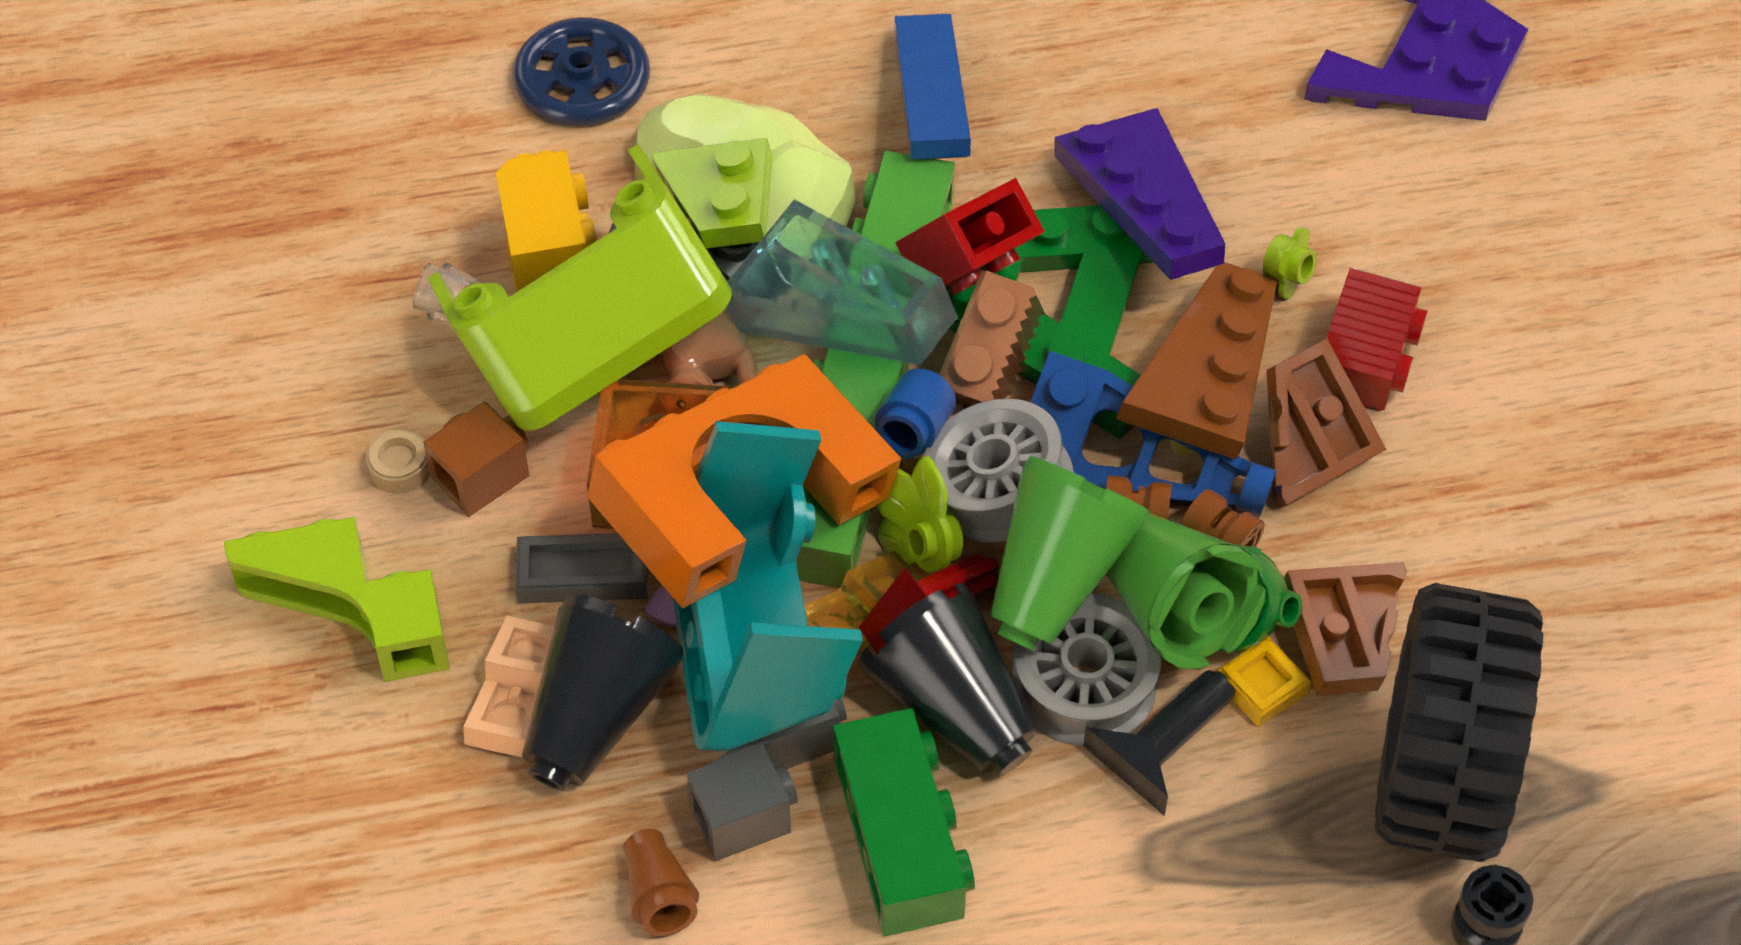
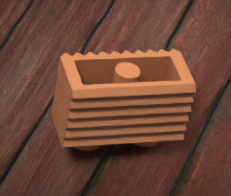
[939,270,1045,409]

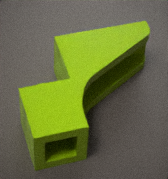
[224,517,450,682]

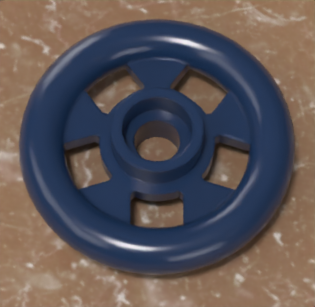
[513,17,650,126]

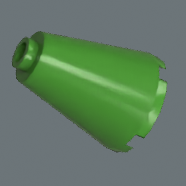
[990,456,1149,651]
[1106,513,1266,669]

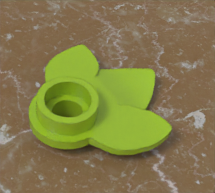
[876,456,963,573]

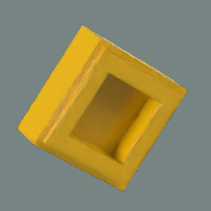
[1217,636,1312,728]

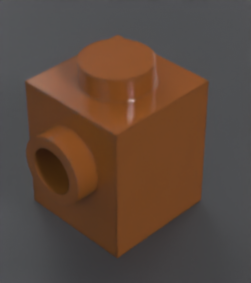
[423,401,529,517]

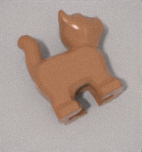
[658,307,757,412]

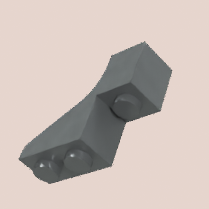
[687,699,847,862]

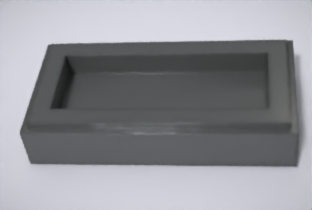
[516,533,648,603]

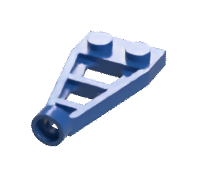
[1030,351,1277,519]

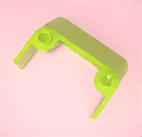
[428,144,732,430]

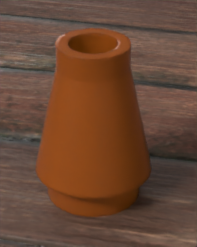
[624,829,699,936]

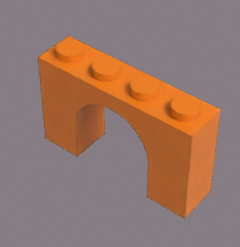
[587,353,902,609]

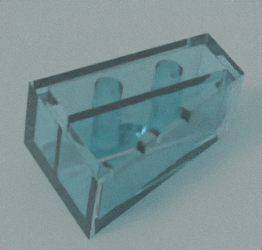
[726,199,958,365]

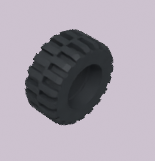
[1375,583,1544,862]

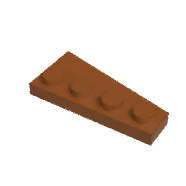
[1116,262,1277,460]

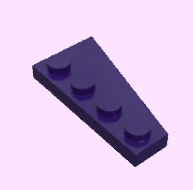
[1054,108,1226,280]

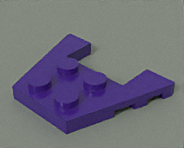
[1304,0,1528,121]

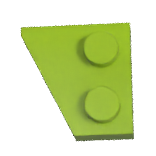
[652,138,772,248]

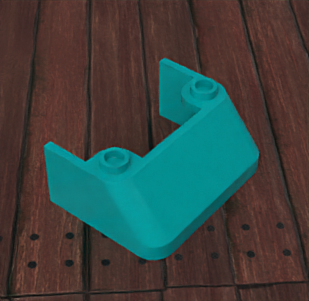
[672,421,863,751]

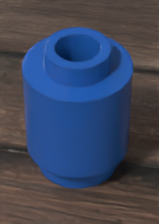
[875,369,956,459]

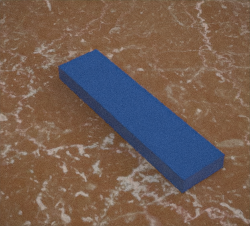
[894,14,971,160]

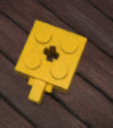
[495,150,597,293]

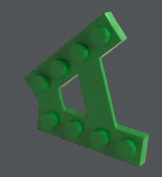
[925,205,1154,440]

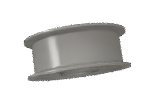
[924,399,1074,543]
[1012,593,1161,746]

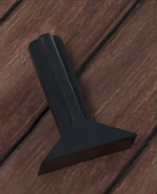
[1083,670,1235,816]

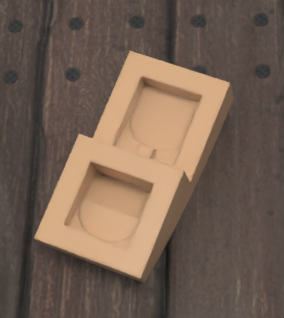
[463,616,554,758]

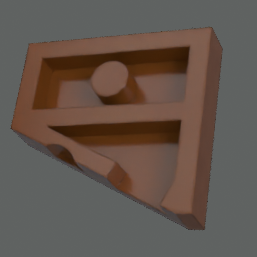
[1266,338,1387,508]
[1284,562,1406,696]

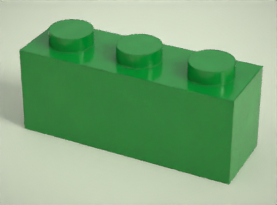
[833,708,975,937]

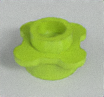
[1263,227,1316,299]

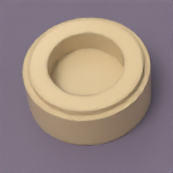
[366,429,430,494]

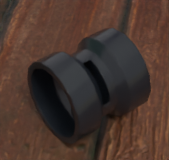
[1450,865,1534,945]

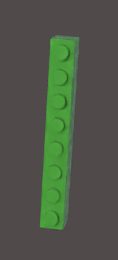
[796,151,955,590]

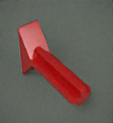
[858,555,999,653]

